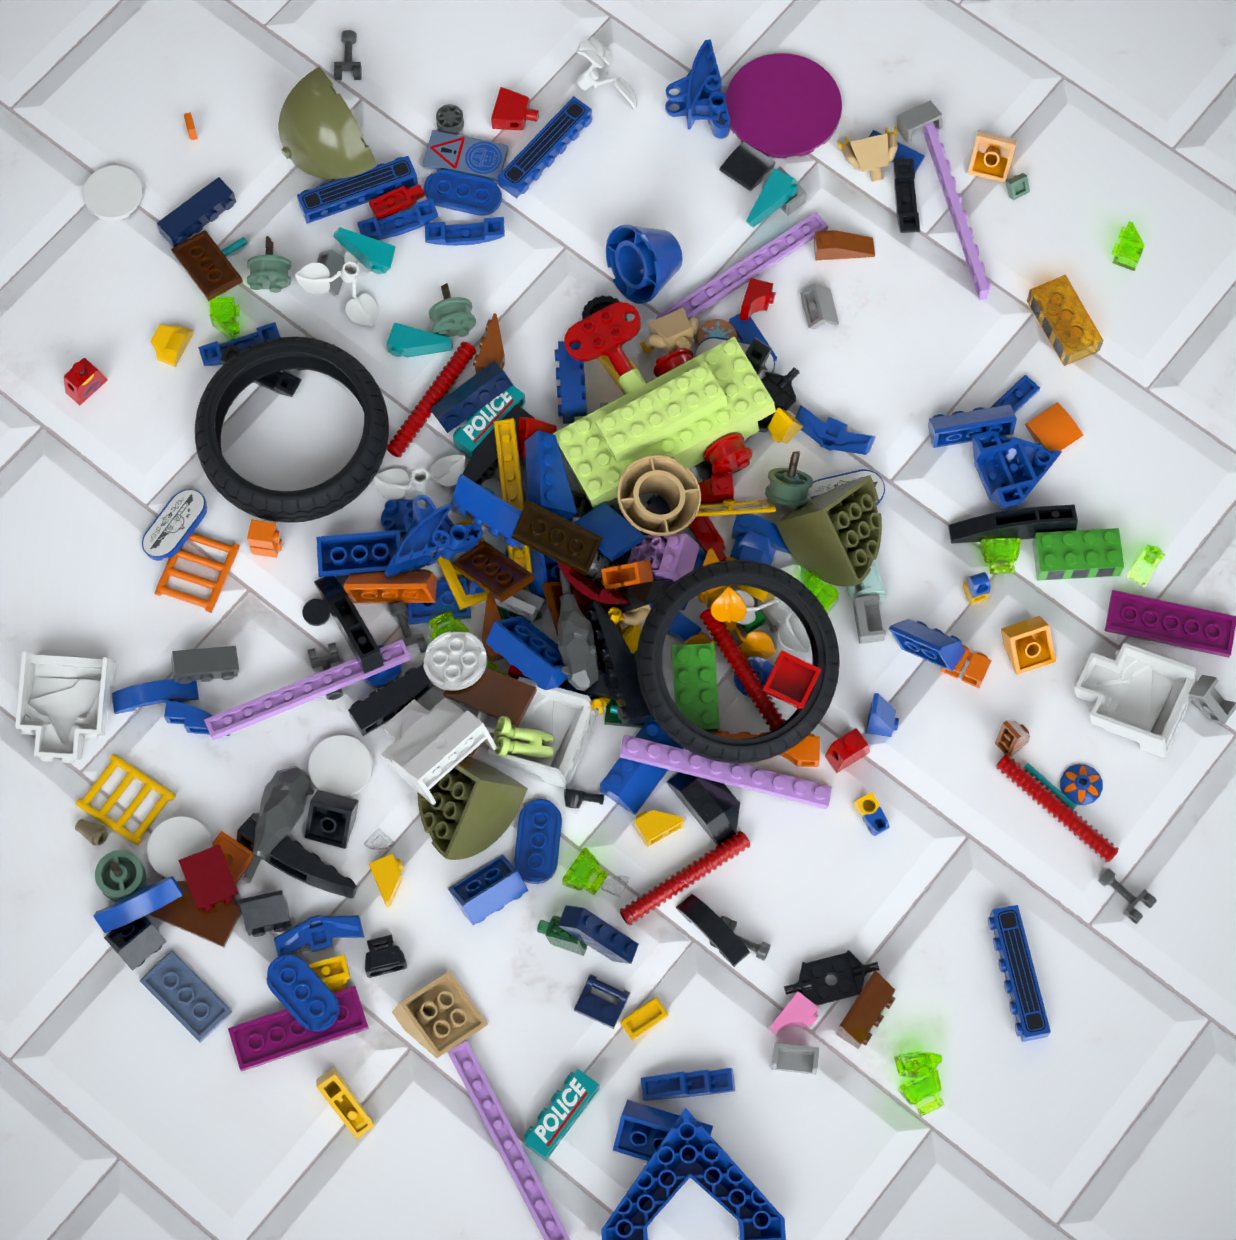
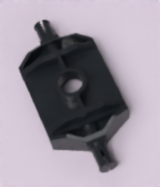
[758,367,800,433]
[784,950,879,1006]

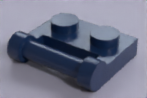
[574,974,631,1029]

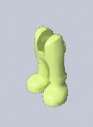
[494,716,554,758]

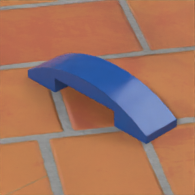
[357,198,438,240]
[425,217,505,246]
[198,322,280,366]
[112,679,199,714]

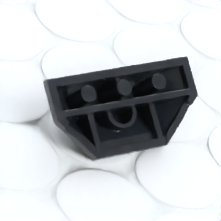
[666,772,740,846]

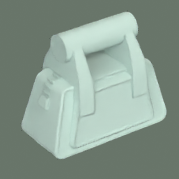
[847,561,886,602]

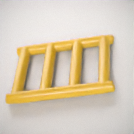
[75,754,176,846]

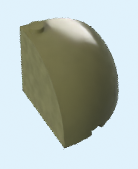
[278,67,377,179]
[776,475,882,587]
[417,756,528,860]

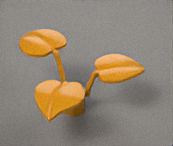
[683,586,776,659]

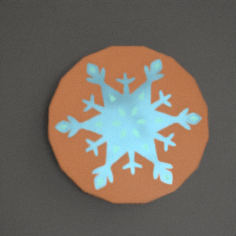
[697,319,737,345]

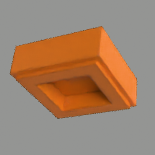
[184,112,198,140]

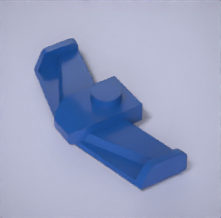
[795,405,876,455]
[274,915,365,957]

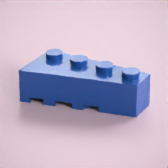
[554,341,587,424]
[525,431,577,520]

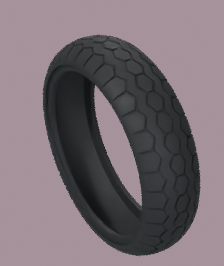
[194,337,389,523]
[636,560,840,763]

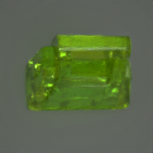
[979,538,1021,574]
[428,610,471,642]
[562,848,609,895]
[894,1051,942,1078]
[897,1069,945,1117]

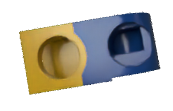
[963,572,991,604]
[853,792,890,836]

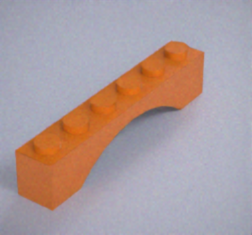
[704,730,820,767]

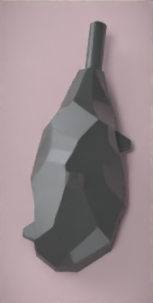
[557,570,598,691]
[243,766,314,883]

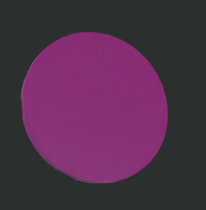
[726,53,842,158]

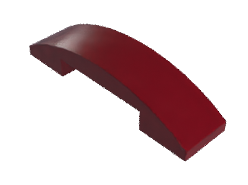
[557,561,629,604]

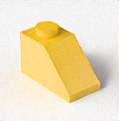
[768,408,803,444]
[634,810,684,847]
[368,853,404,908]

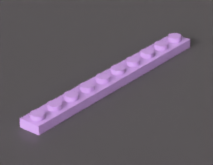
[922,122,991,300]
[656,212,828,320]
[204,639,411,741]
[619,734,832,809]
[447,1041,570,1240]

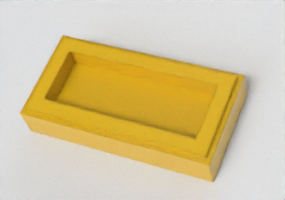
[620,997,669,1041]

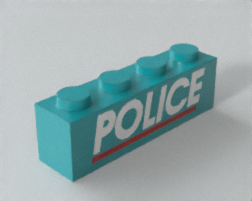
[453,385,526,459]
[523,1069,600,1161]

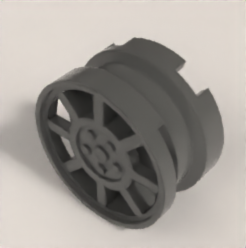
[436,104,464,135]
[581,550,610,582]

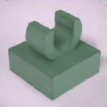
[1005,173,1030,200]

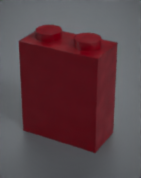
[178,844,239,913]

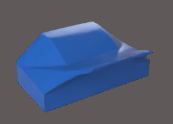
[730,531,776,565]

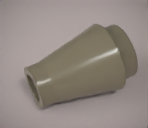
[75,819,108,846]

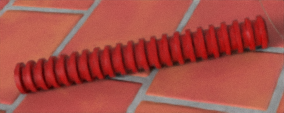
[387,342,476,458]
[699,608,786,731]
[996,754,1119,863]
[620,831,750,926]

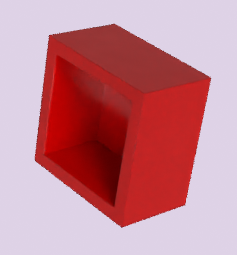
[761,650,822,710]

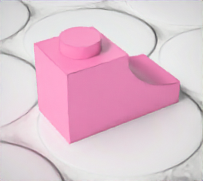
[770,992,819,1035]

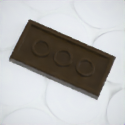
[510,500,603,575]

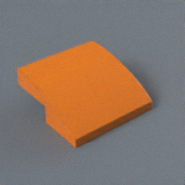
[1025,402,1084,451]

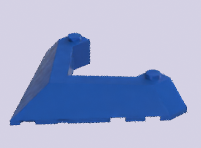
[601,1108,786,1240]

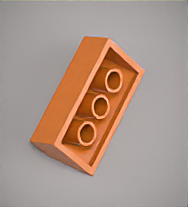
[344,569,437,603]

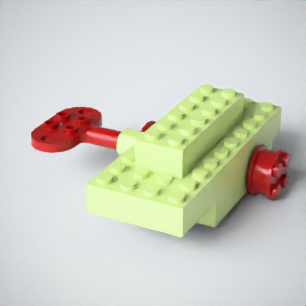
[553,302,776,509]

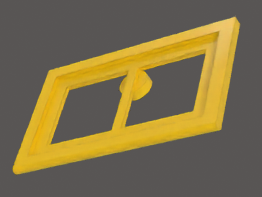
[696,499,776,517]
[436,518,494,610]

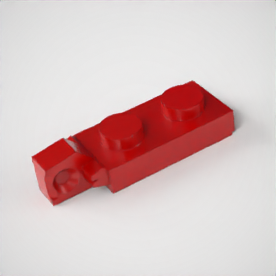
[369,184,425,220]
[689,509,727,562]

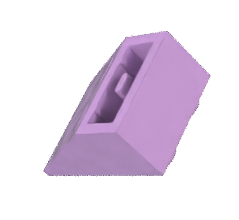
[628,534,700,582]

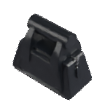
[365,934,408,978]

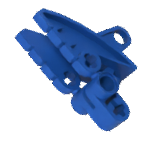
[665,39,730,139]
[384,494,483,578]

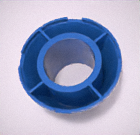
[606,225,683,304]

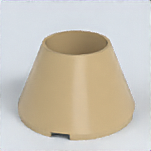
[617,455,701,536]

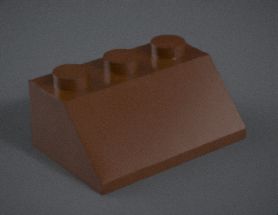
[836,971,896,1049]

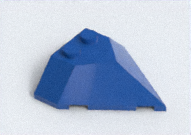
[972,430,1062,508]

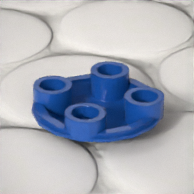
[381,499,413,534]

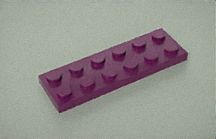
[1104,590,1236,658]
[228,986,369,1072]

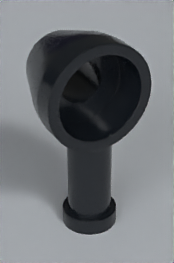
[564,789,604,809]

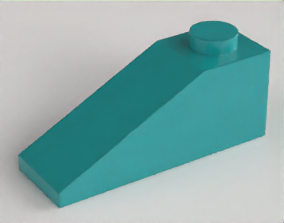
[746,168,798,228]
[333,227,396,274]
[387,322,453,358]

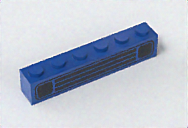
[498,96,592,199]
[297,156,418,224]
[988,905,1051,1042]

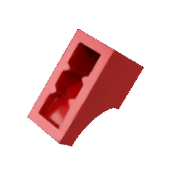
[740,278,776,321]
[698,474,734,504]

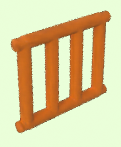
[154,533,240,613]

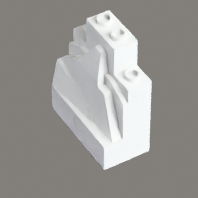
[1073,643,1197,758]
[15,652,116,763]
[475,677,598,789]
[381,698,497,805]

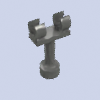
[334,30,362,80]
[389,602,427,653]
[307,642,343,700]
[1098,868,1157,924]
[709,916,771,961]

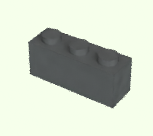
[171,646,239,684]

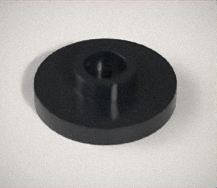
[302,599,331,626]

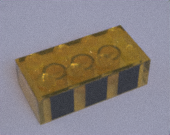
[1026,274,1104,366]

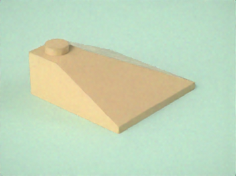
[392,971,488,1059]

